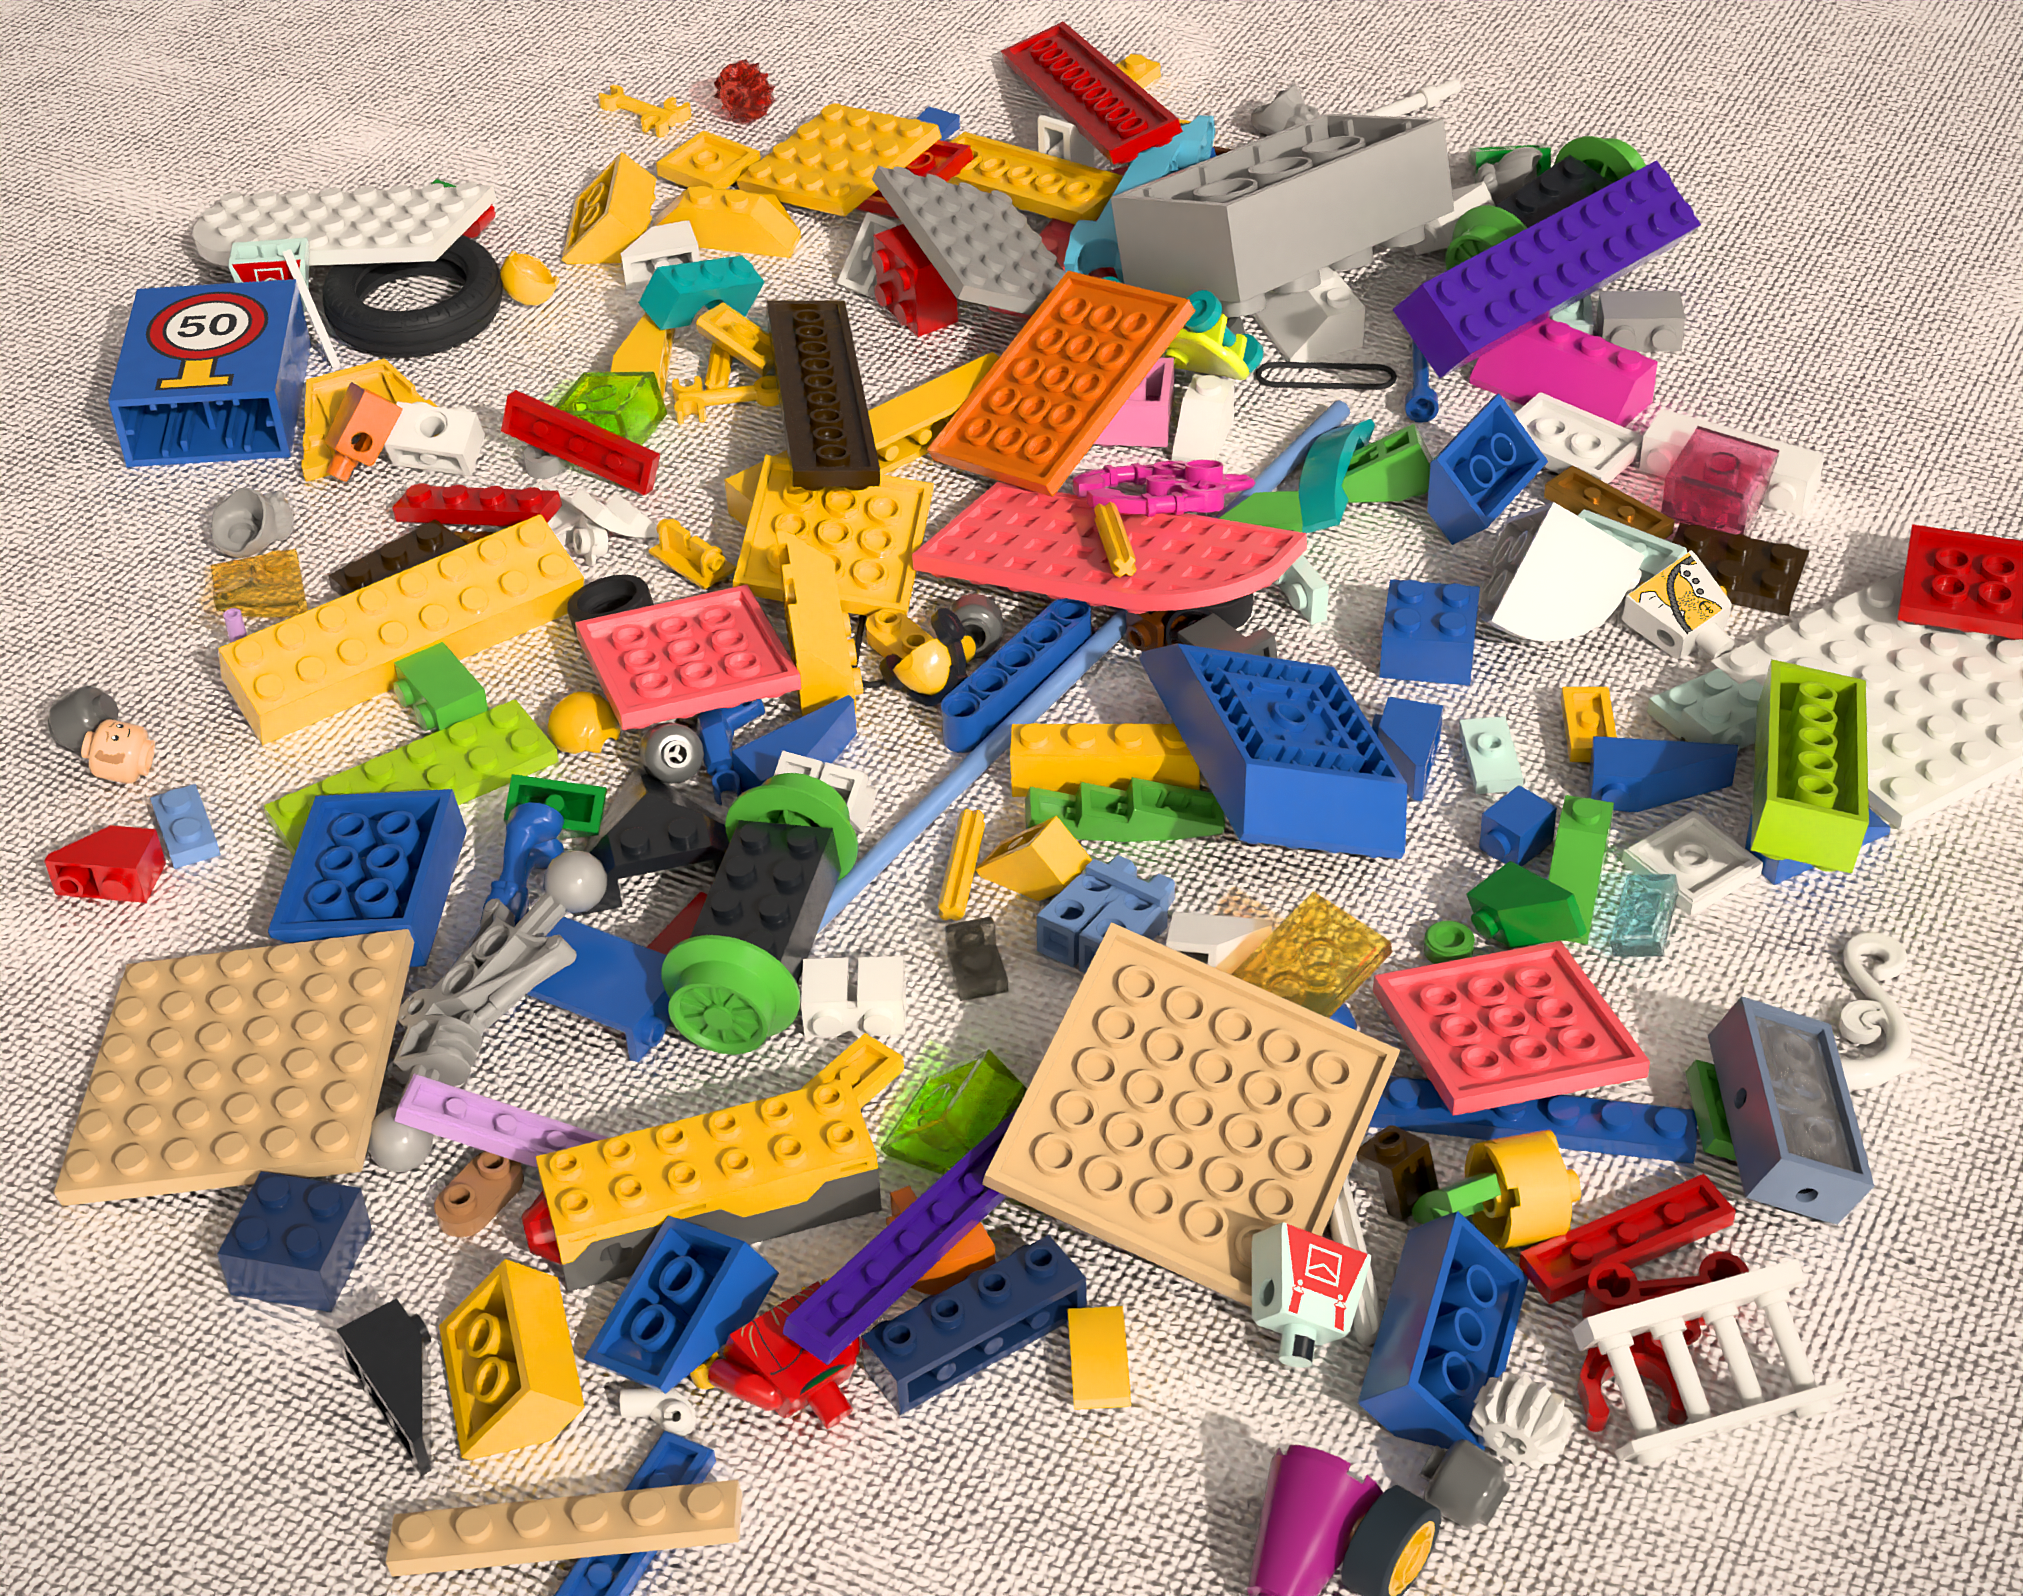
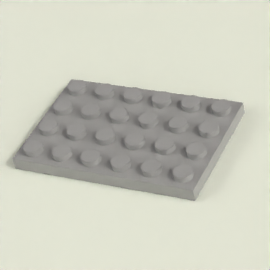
[872,166,1066,316]

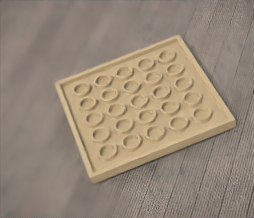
[982,922,1400,1307]
[54,929,415,1206]

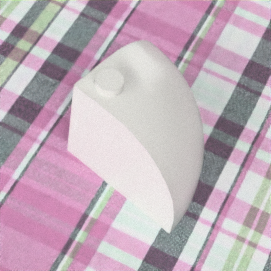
[1478,502,1645,642]

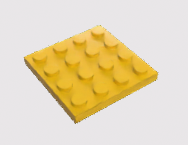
[736,103,942,217]
[733,455,934,616]

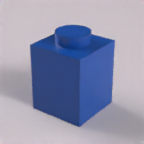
[1479,785,1557,867]

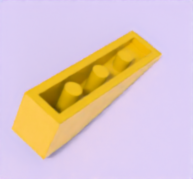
[604,312,675,412]

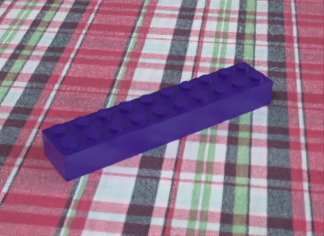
[1392,160,1701,379]

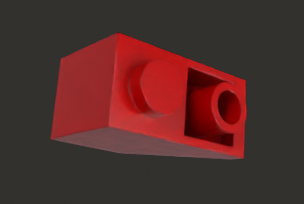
[44,825,166,903]

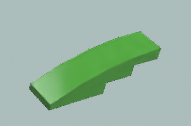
[1025,777,1225,842]

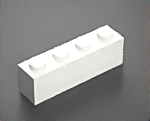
[1639,409,1824,516]

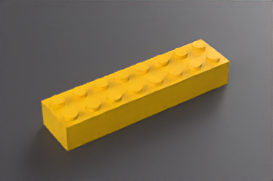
[218,514,584,746]

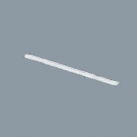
[282,249,341,369]

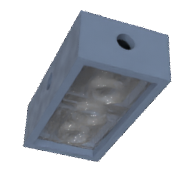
[1707,996,1875,1225]

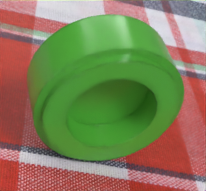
[1424,921,1475,964]

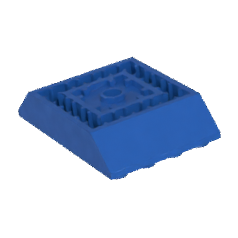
[1139,643,1408,859]

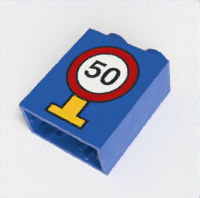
[108,279,311,467]

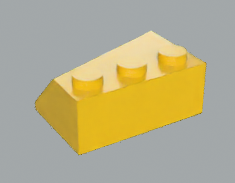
[776,530,863,717]

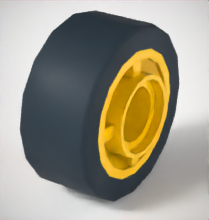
[1341,1485,1441,1596]

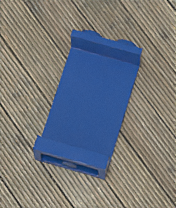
[526,917,672,1063]

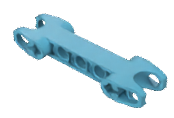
[1064,115,1215,284]

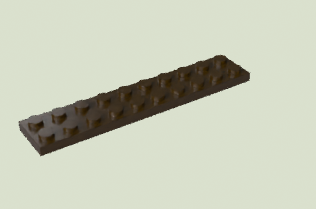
[766,300,880,491]

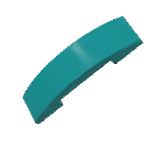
[1298,419,1375,534]

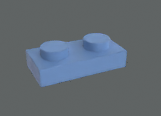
[150,784,221,869]

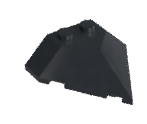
[574,766,730,917]

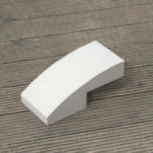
[570,488,659,538]

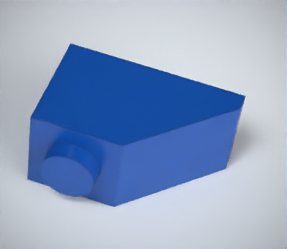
[1372,696,1443,801]

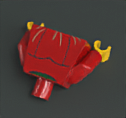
[690,1278,860,1429]

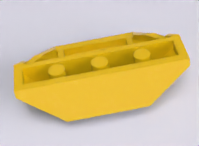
[650,186,801,258]

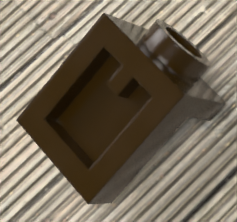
[1356,1125,1439,1221]

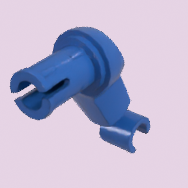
[696,699,765,806]

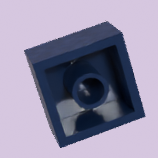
[217,1171,372,1313]

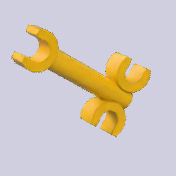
[598,85,692,138]
[672,376,779,425]

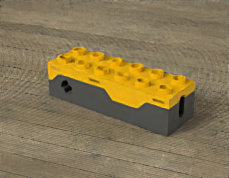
[521,1078,882,1292]

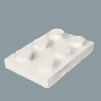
[1515,392,1643,484]

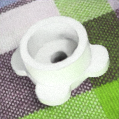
[573,515,608,566]

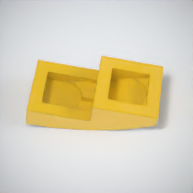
[1067,1306,1131,1410]

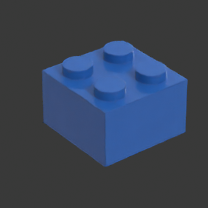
[1379,579,1480,686]

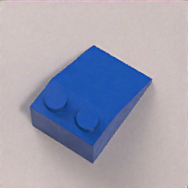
[583,1215,779,1394]

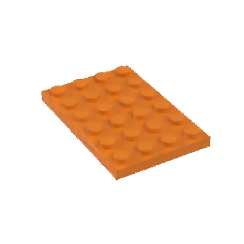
[927,271,1195,497]

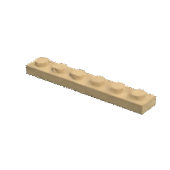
[386,1480,742,1577]

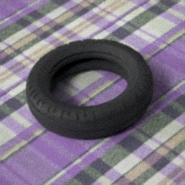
[322,235,503,358]

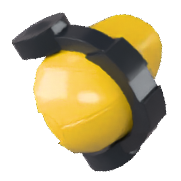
[879,608,976,707]

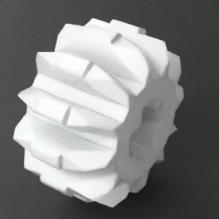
[1469,1372,1573,1469]

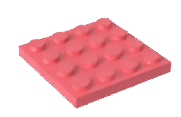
[575,584,801,730]
[1373,941,1650,1116]

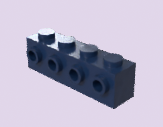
[861,1235,1087,1415]

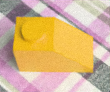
[975,816,1092,902]

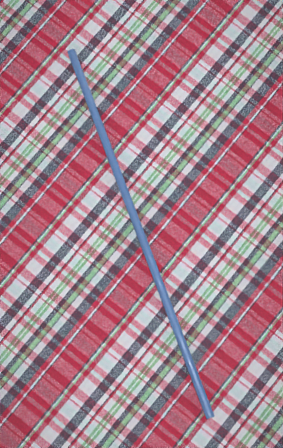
[817,400,1350,934]

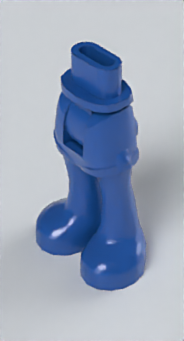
[480,802,564,926]

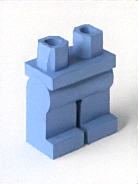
[1036,855,1175,974]

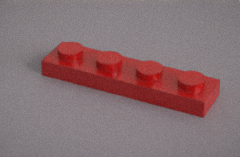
[501,390,661,496]
[392,483,562,526]
[1519,1174,1736,1305]

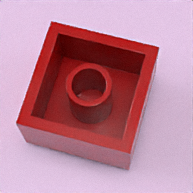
[872,224,958,337]

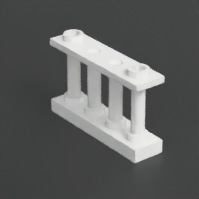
[1572,1258,1848,1467]

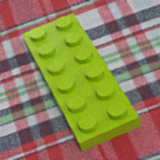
[263,699,559,857]

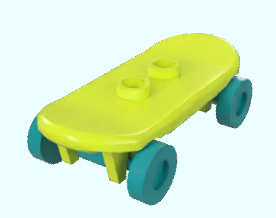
[1102,276,1264,381]

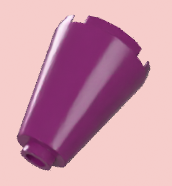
[1247,1444,1383,1596]

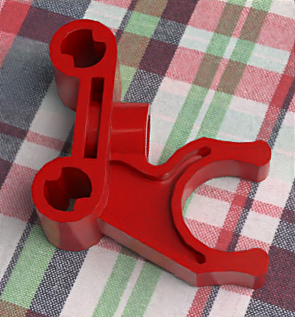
[1576,1252,1749,1432]

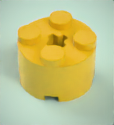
[1464,1130,1581,1249]

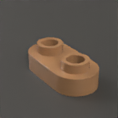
[434,1151,524,1238]

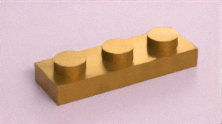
[1544,465,1675,540]

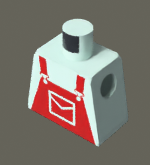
[228,238,309,312]
[1252,1222,1371,1368]

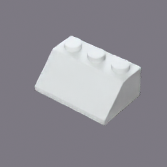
[1252,266,1365,362]

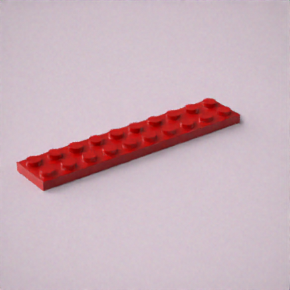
[1001,21,1183,165]

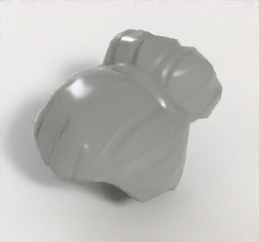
[1251,83,1321,136]
[1475,147,1543,206]
[211,487,294,558]

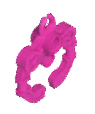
[1073,460,1255,517]

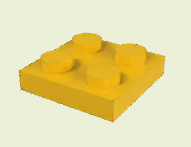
[656,130,761,189]

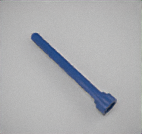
[1405,339,1439,423]

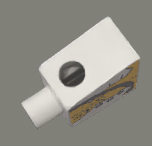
[1622,550,1734,659]

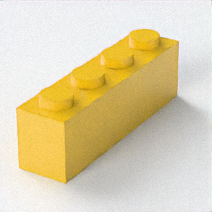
[1010,723,1200,797]

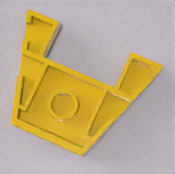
[301,358,439,482]

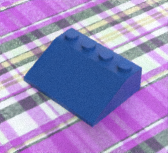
[268,789,467,967]

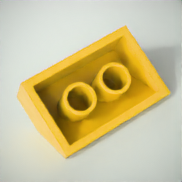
[561,151,657,264]
[439,1259,585,1460]

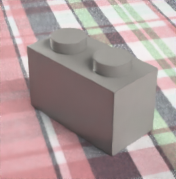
[1596,291,1686,352]

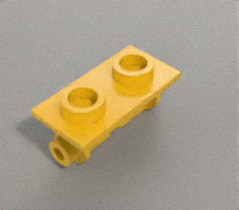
[648,518,737,590]

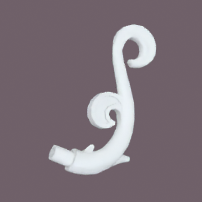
[1838,932,1921,1090]

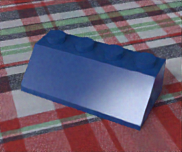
[1357,1211,1529,1451]

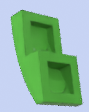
[1412,1173,1502,1224]

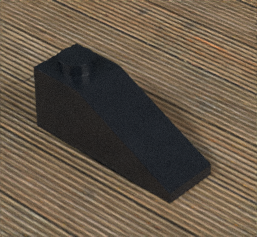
[336,1298,432,1477]

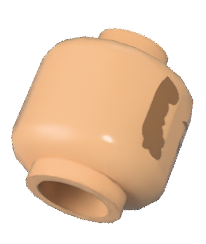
[81,719,155,784]

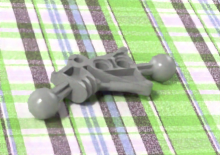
[367,851,607,1172]

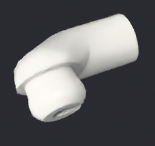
[620,1388,697,1436]

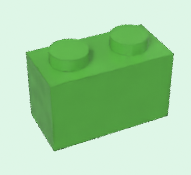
[393,642,488,733]

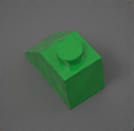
[503,774,607,840]
[1466,861,1587,948]

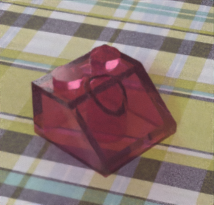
[1661,426,1780,535]

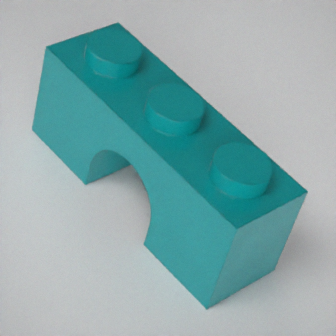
[638,255,765,330]

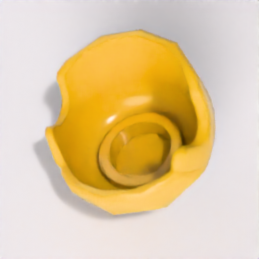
[500,251,559,306]
[547,691,621,754]

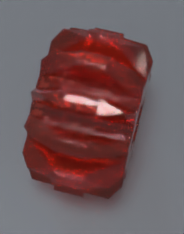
[714,59,776,124]

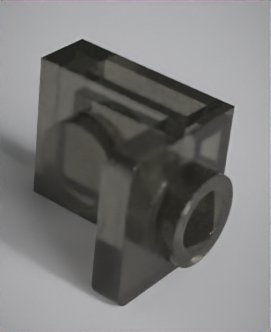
[945,917,1008,1001]

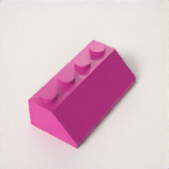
[1469,318,1658,427]

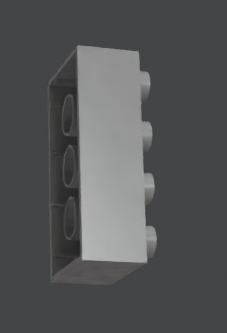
[1111,114,1454,317]

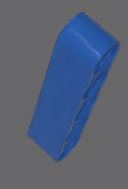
[941,598,1091,753]

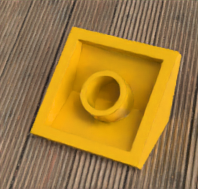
[696,302,774,377]

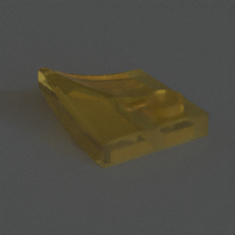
[210,548,309,617]

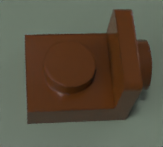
[1126,610,1191,652]

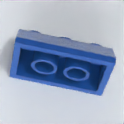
[1427,394,1548,545]

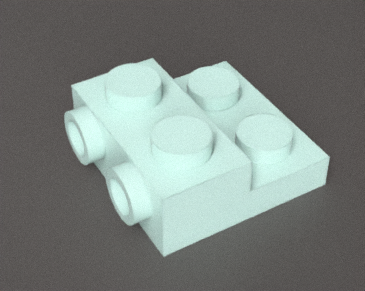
[1647,668,1763,750]

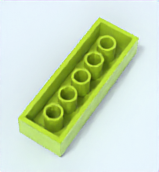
[1751,659,1869,874]

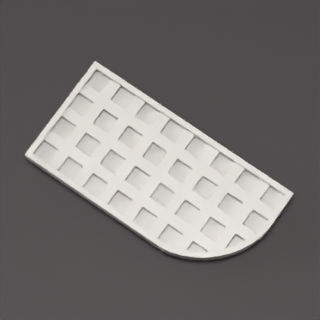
[193,182,497,267]

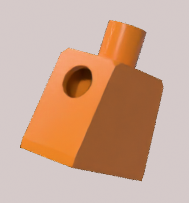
[325,382,403,483]

